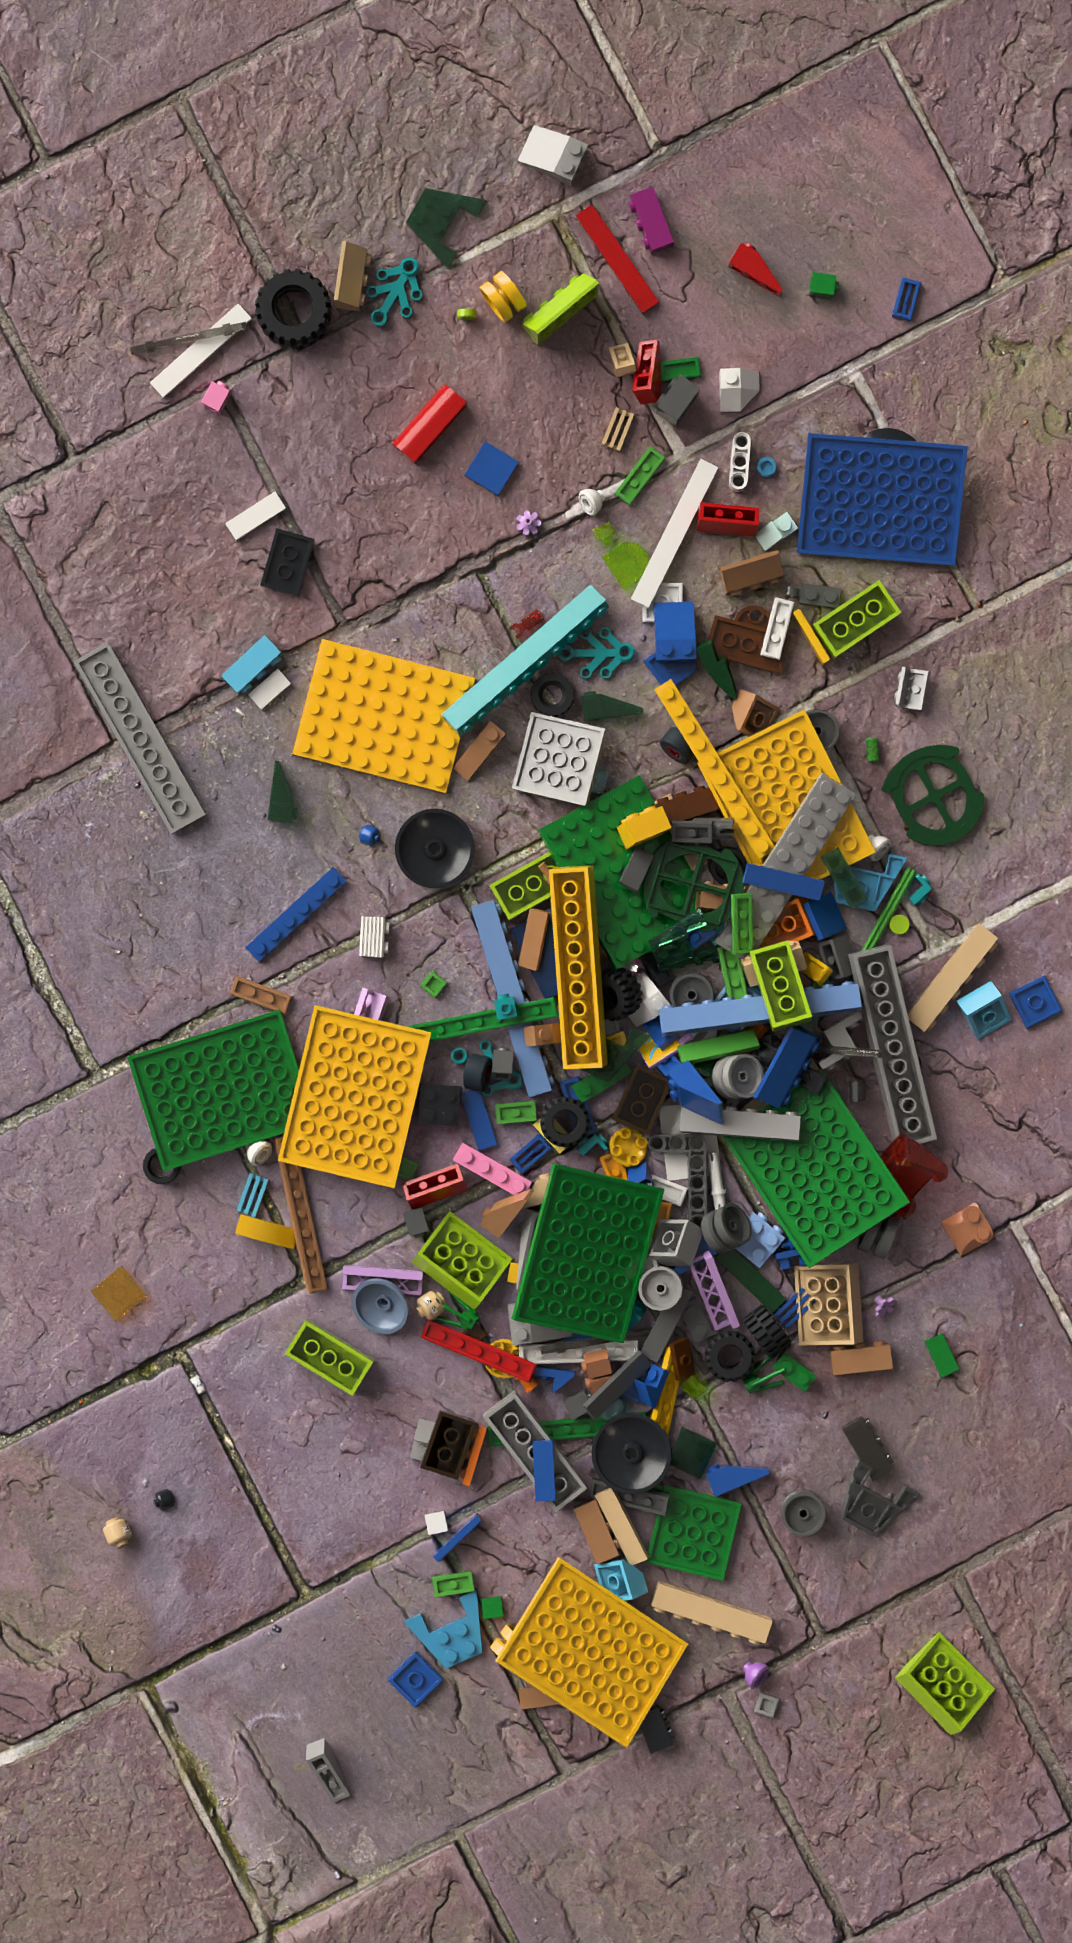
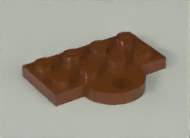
[708,605,791,675]

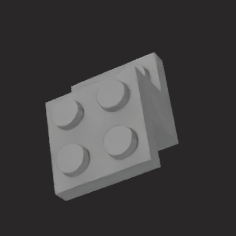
[816,1012,862,1071]

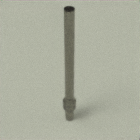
[773,1041,883,1058]
[540,1327,653,1354]

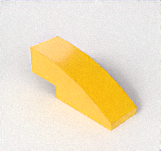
[235,1214,296,1249]

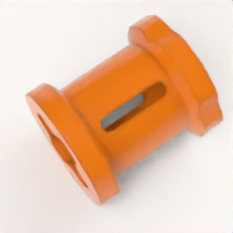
[514,1377,540,1394]

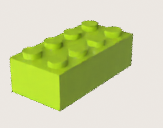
[812,580,902,660]
[489,852,557,920]
[750,940,812,1032]
[285,1318,374,1396]

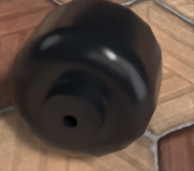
[153,1489,175,1511]

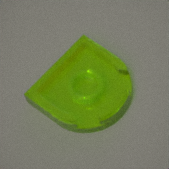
[601,542,649,590]

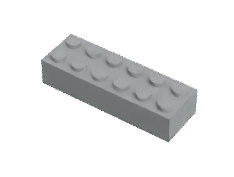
[483,1390,587,1512]

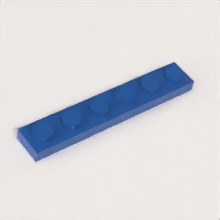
[245,867,347,962]

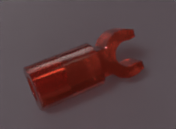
[509,609,544,639]

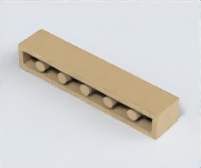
[907,923,998,1032]
[651,1580,773,1645]

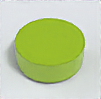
[457,309,477,320]
[889,914,909,934]

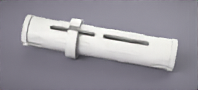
[706,1152,726,1210]

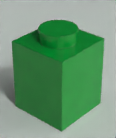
[809,272,839,299]

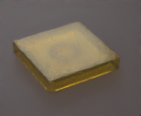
[91,1265,147,1322]

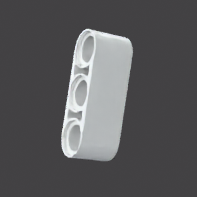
[729,432,751,492]

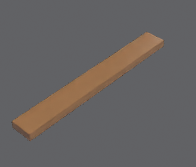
[273,1136,328,1294]

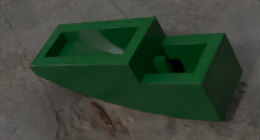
[696,639,737,698]

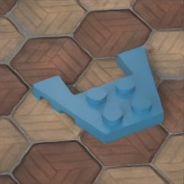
[833,854,907,912]
[404,1589,482,1669]

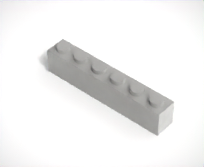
[679,1107,802,1142]

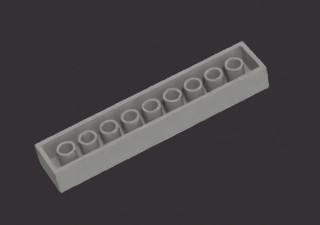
[848,945,937,1149]

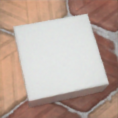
[424,1511,448,1535]

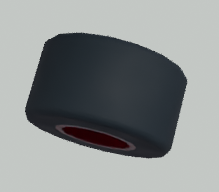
[660,727,694,764]
[463,1054,493,1092]

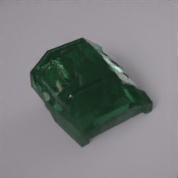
[670,1427,717,1479]

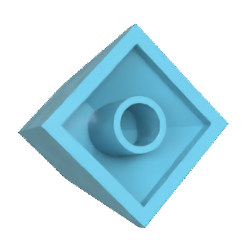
[594,1560,648,1601]

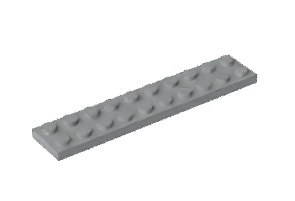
[73,642,206,834]
[714,772,856,959]

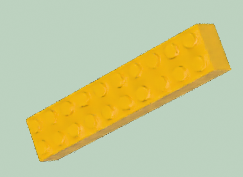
[549,865,608,1069]

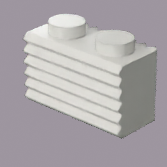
[359,916,390,958]

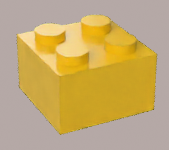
[617,805,672,850]

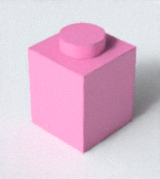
[201,381,231,414]

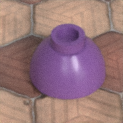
[743,1662,769,1689]

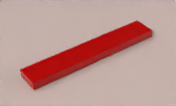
[576,205,659,314]
[420,1320,538,1383]

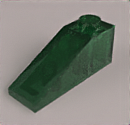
[581,691,643,722]
[267,761,298,824]
[821,847,868,910]

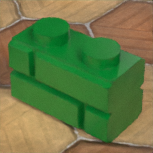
[771,1351,816,1392]

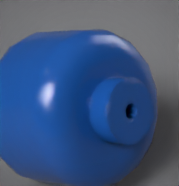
[359,825,380,846]

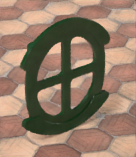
[881,745,984,846]
[644,837,744,933]

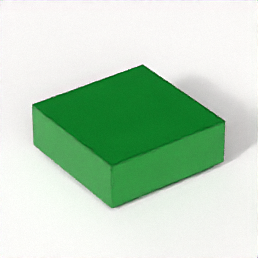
[481,1596,503,1619]

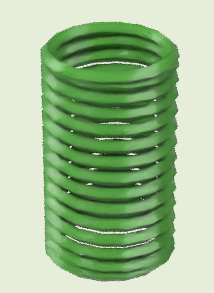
[865,738,880,762]

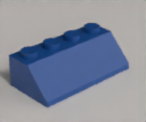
[753,1026,821,1108]

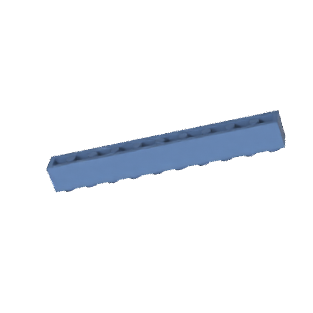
[471,900,554,1097]
[659,982,862,1037]

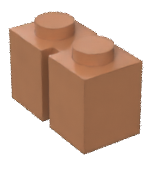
[581,1348,613,1395]

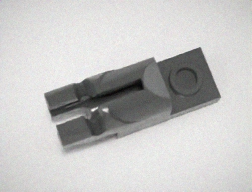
[672,818,734,843]

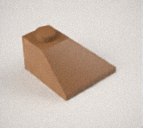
[732,689,780,737]

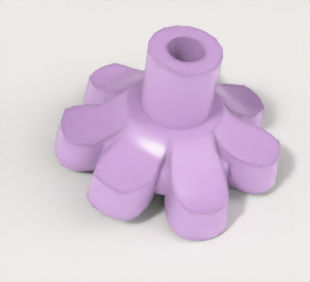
[516,510,542,536]
[874,1295,897,1318]

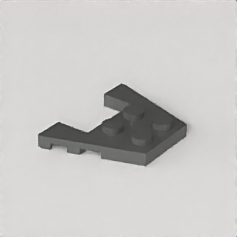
[840,1459,920,1536]

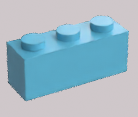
[221,635,282,694]

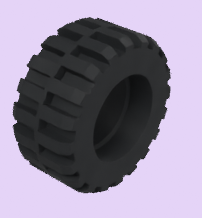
[255,269,332,349]

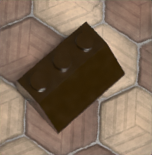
[420,1410,477,1480]

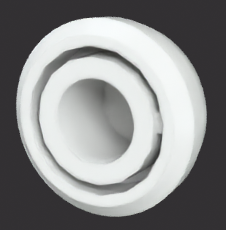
[578,489,605,516]
[868,835,891,861]
[245,1140,272,1166]

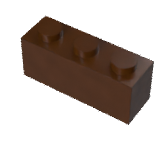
[655,785,719,826]

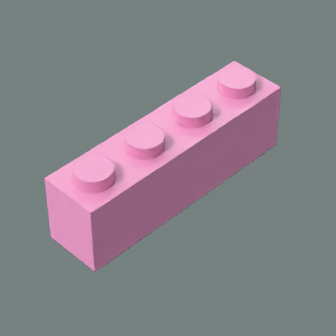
[453,1142,532,1195]

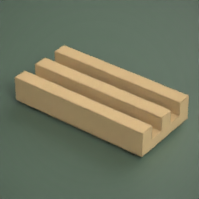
[601,407,634,452]

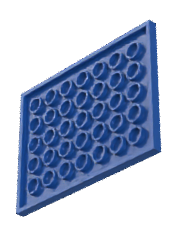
[797,433,968,566]

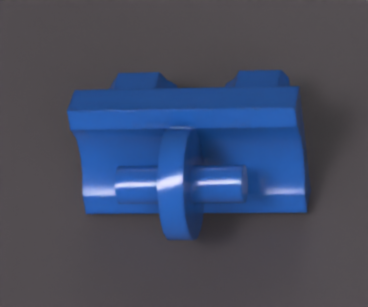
[774,1236,806,1269]

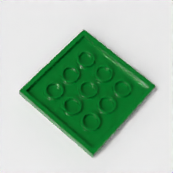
[645,1484,742,1581]

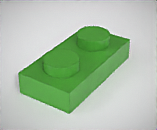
[495,1101,537,1124]
[432,1570,475,1597]

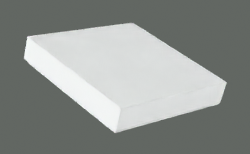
[642,583,683,623]

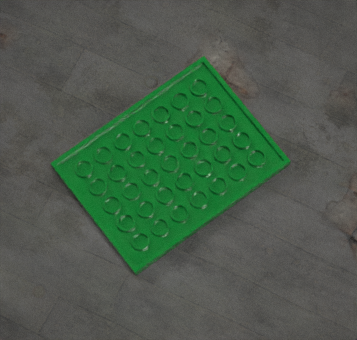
[538,775,709,970]
[127,1010,299,1171]
[722,1069,910,1269]
[511,1163,665,1343]

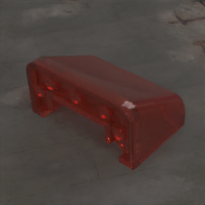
[880,1133,948,1220]

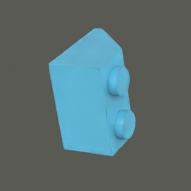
[957,981,1012,1040]

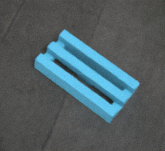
[236,1173,269,1217]

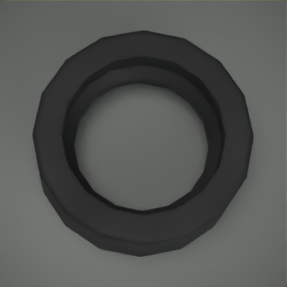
[708,846,747,884]
[143,1148,181,1184]

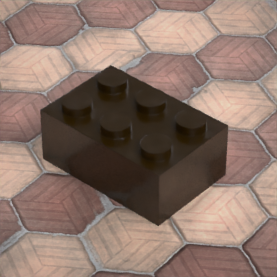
[612,1065,670,1136]

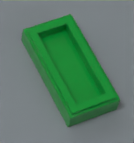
[660,357,701,383]
[924,1333,959,1378]

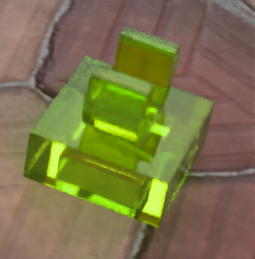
[591,523,615,547]
[680,1373,707,1400]

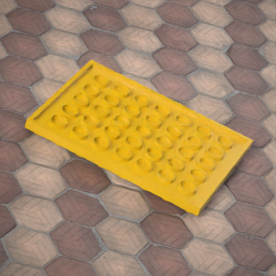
[292,639,476,794]
[697,709,876,879]
[278,1005,431,1188]
[495,1558,688,1748]

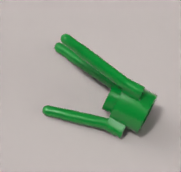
[435,1291,479,1330]
[743,1357,787,1394]

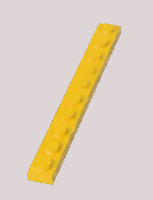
[654,679,775,859]

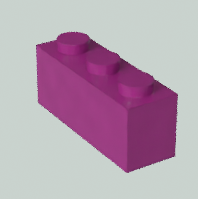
[628,186,674,254]

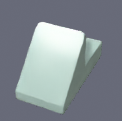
[755,512,798,551]

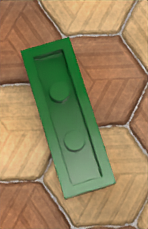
[571,1056,632,1103]

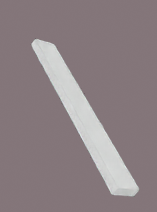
[630,459,718,609]

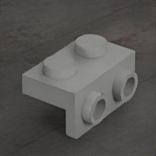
[894,667,931,711]

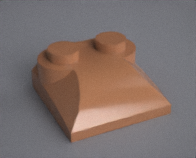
[941,1202,996,1256]

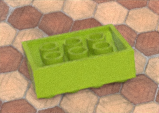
[522,273,599,346]
[411,1211,513,1310]
[895,1632,995,1735]

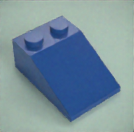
[654,602,696,663]
[668,1061,724,1124]

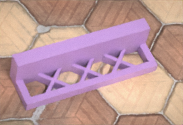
[354,988,389,1021]
[689,1250,740,1331]
[342,1265,423,1295]

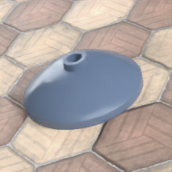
[352,1278,409,1334]

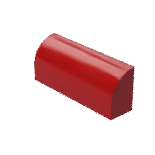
[392,384,467,465]

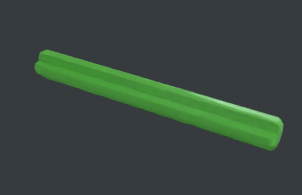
[861,868,916,951]

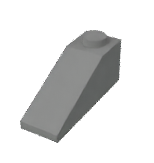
[306,1738,351,1802]

